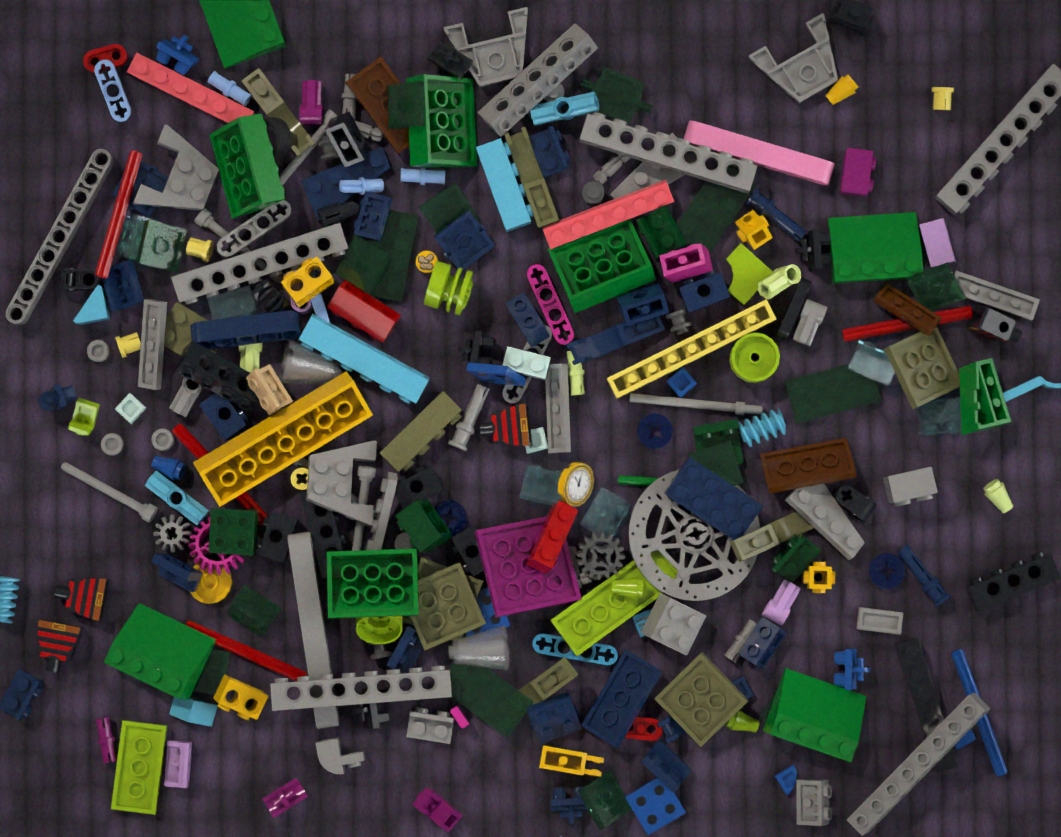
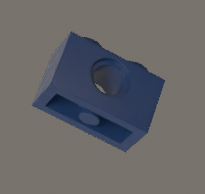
[678,271,730,314]
[616,283,669,326]
[505,292,550,348]
[199,393,248,441]

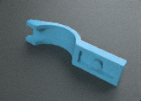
[1003,376,1061,402]

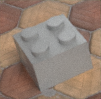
[883,467,938,506]
[641,593,706,656]

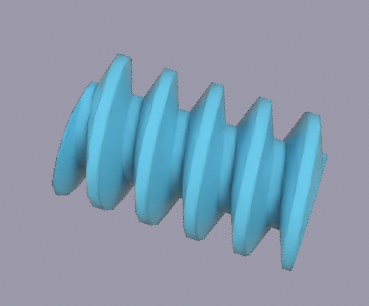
[738,407,786,447]
[0,576,20,623]

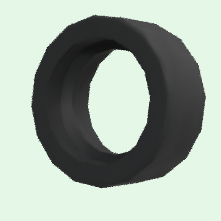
[263,117,292,159]

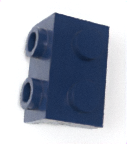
[102,260,144,311]

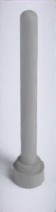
[279,109,337,185]
[194,208,283,283]
[61,462,158,523]
[352,466,376,551]

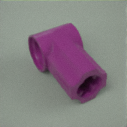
[299,80,323,125]

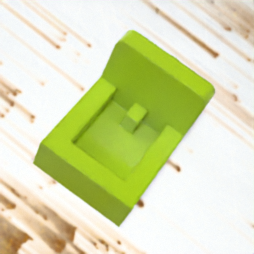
[68,398,100,436]

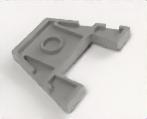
[444,7,528,87]
[748,13,838,103]
[133,124,219,210]
[306,441,377,527]

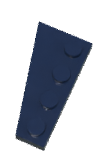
[301,147,391,222]

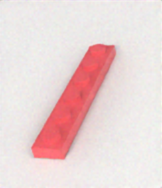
[127,53,255,123]
[542,180,674,249]

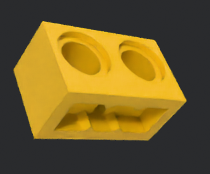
[281,256,334,308]
[213,674,268,720]

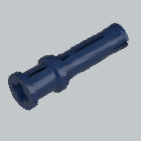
[745,188,807,242]
[897,544,951,608]

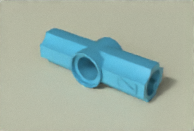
[530,92,599,125]
[145,470,209,526]

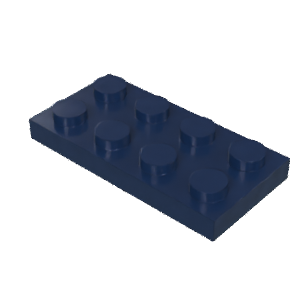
[664,456,763,540]
[581,649,663,748]

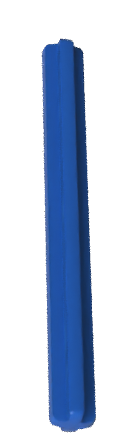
[951,649,1008,776]

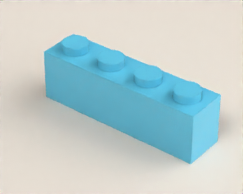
[476,138,534,232]

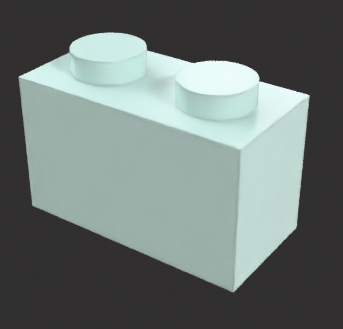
[503,346,551,380]

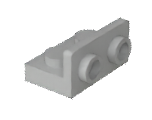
[406,707,454,744]
[796,779,832,826]

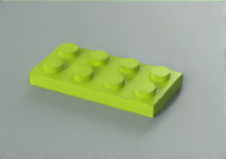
[111,720,168,815]

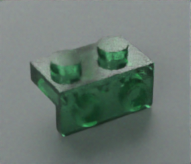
[227,584,282,636]

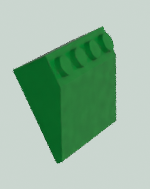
[199,0,286,69]
[406,74,477,167]
[209,113,285,219]
[828,212,924,284]
[548,219,656,313]
[327,549,419,619]
[104,603,216,700]
[763,668,867,762]

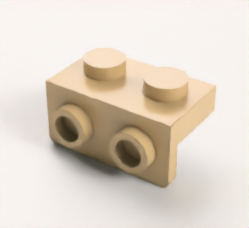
[246,364,293,415]

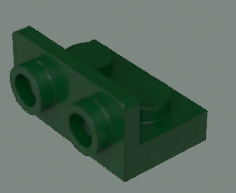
[637,205,686,259]

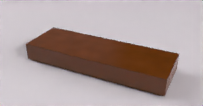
[874,282,942,337]

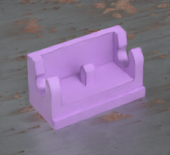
[920,218,956,268]
[164,740,192,788]

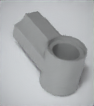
[792,299,827,346]
[169,378,204,417]

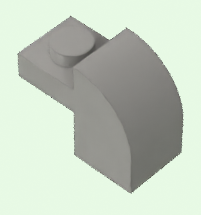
[315,737,365,774]

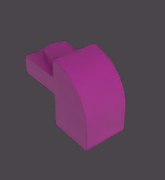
[412,787,463,833]

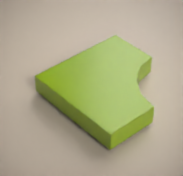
[726,243,773,306]

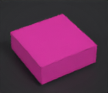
[450,705,470,728]

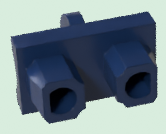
[38,384,76,412]
[550,787,591,824]

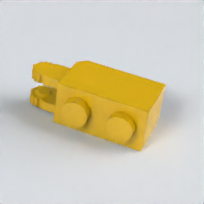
[539,745,604,777]

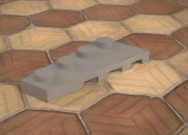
[610,133,696,199]
[785,484,865,560]

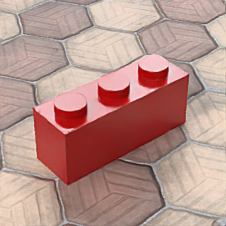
[327,280,401,342]
[526,500,578,574]

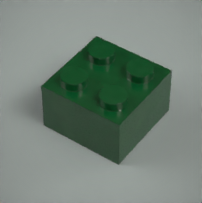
[395,500,453,552]

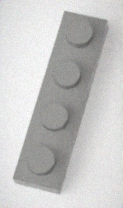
[948,271,1040,321]
[138,299,167,390]
[546,363,571,453]
[366,472,398,550]

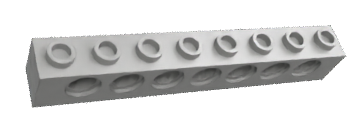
[934,63,1061,215]
[580,112,757,194]
[171,222,349,305]
[270,666,452,711]
[847,692,991,836]

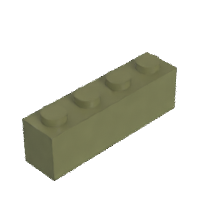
[380,391,462,472]

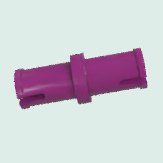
[95,717,117,763]

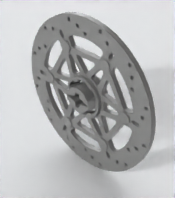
[628,470,760,601]

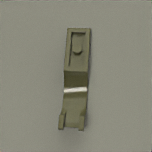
[242,68,316,158]
[504,127,559,228]
[730,511,814,562]
[493,657,578,728]

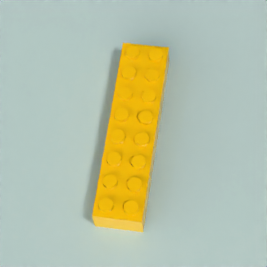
[193,371,373,507]

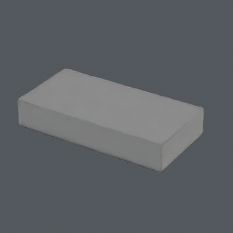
[856,607,903,635]

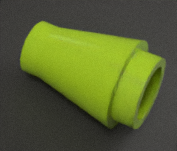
[612,577,644,599]
[725,710,759,733]

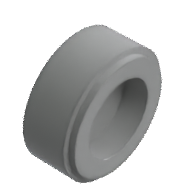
[87,340,110,362]
[151,429,174,451]
[101,433,124,456]

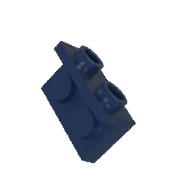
[529,126,571,179]
[354,192,392,241]
[152,554,203,592]
[739,617,787,670]
[387,626,424,673]
[0,668,43,721]
[641,740,691,793]

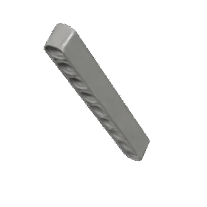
[6,149,114,325]
[288,532,339,729]

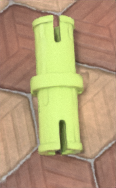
[567,351,585,396]

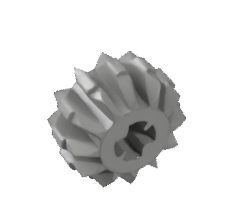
[154,515,192,552]

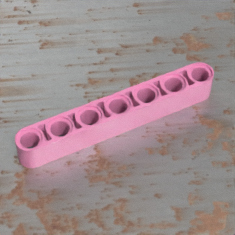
[684,121,835,186]

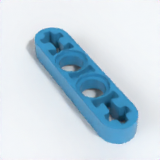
[532,633,618,665]

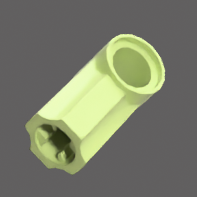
[757,264,801,299]
[239,343,263,373]

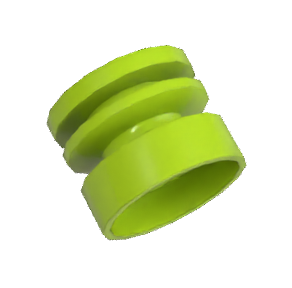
[424,261,473,316]
[356,616,403,644]

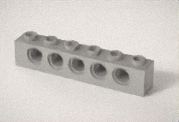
[478,23,598,137]

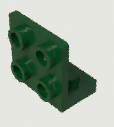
[692,419,743,469]
[208,508,259,556]
[772,533,821,583]

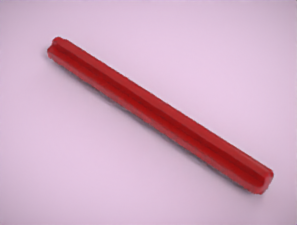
[95,150,142,278]
[842,305,973,342]
[172,424,267,525]
[185,621,307,681]

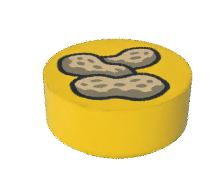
[416,251,438,273]

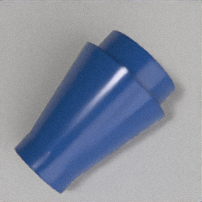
[151,455,186,481]

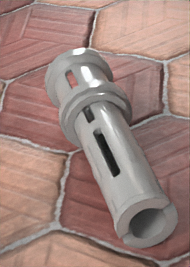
[448,384,490,451]

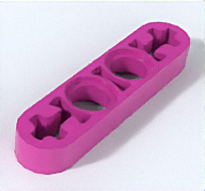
[527,264,574,345]

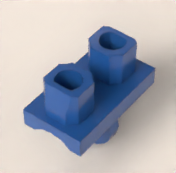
[156,35,199,75]
[834,649,870,690]

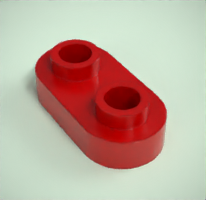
[83,44,128,73]
[625,716,663,741]

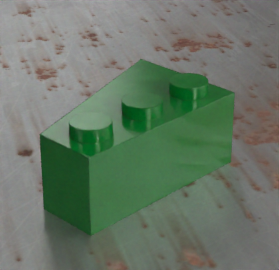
[959,358,1011,436]

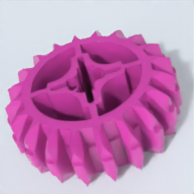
[189,517,246,575]

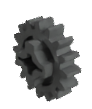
[576,530,625,580]

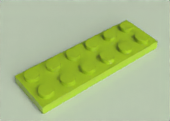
[550,550,677,657]

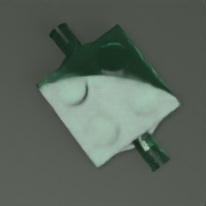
[580,67,653,125]

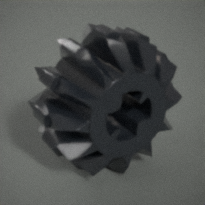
[252,280,289,313]

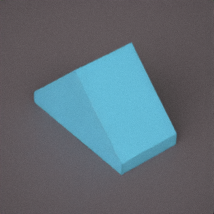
[73,285,111,325]
[169,697,218,727]

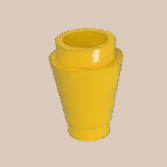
[825,74,859,105]

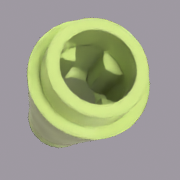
[983,479,1013,513]

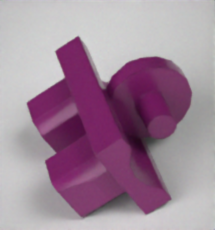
[262,777,308,818]

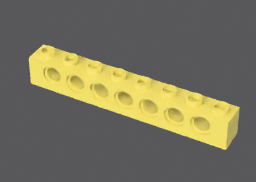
[607,299,776,399]

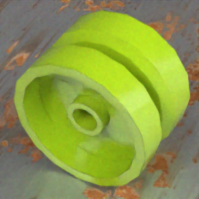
[729,333,780,383]

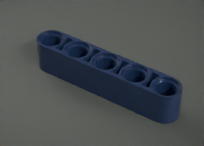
[190,311,301,350]

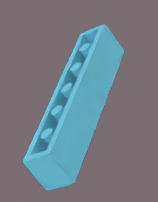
[299,313,429,403]

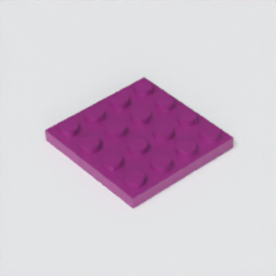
[475,516,582,618]

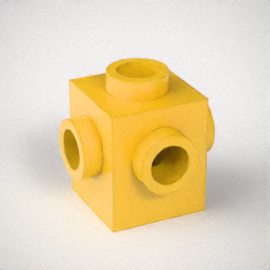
[735,210,772,250]
[803,562,835,593]

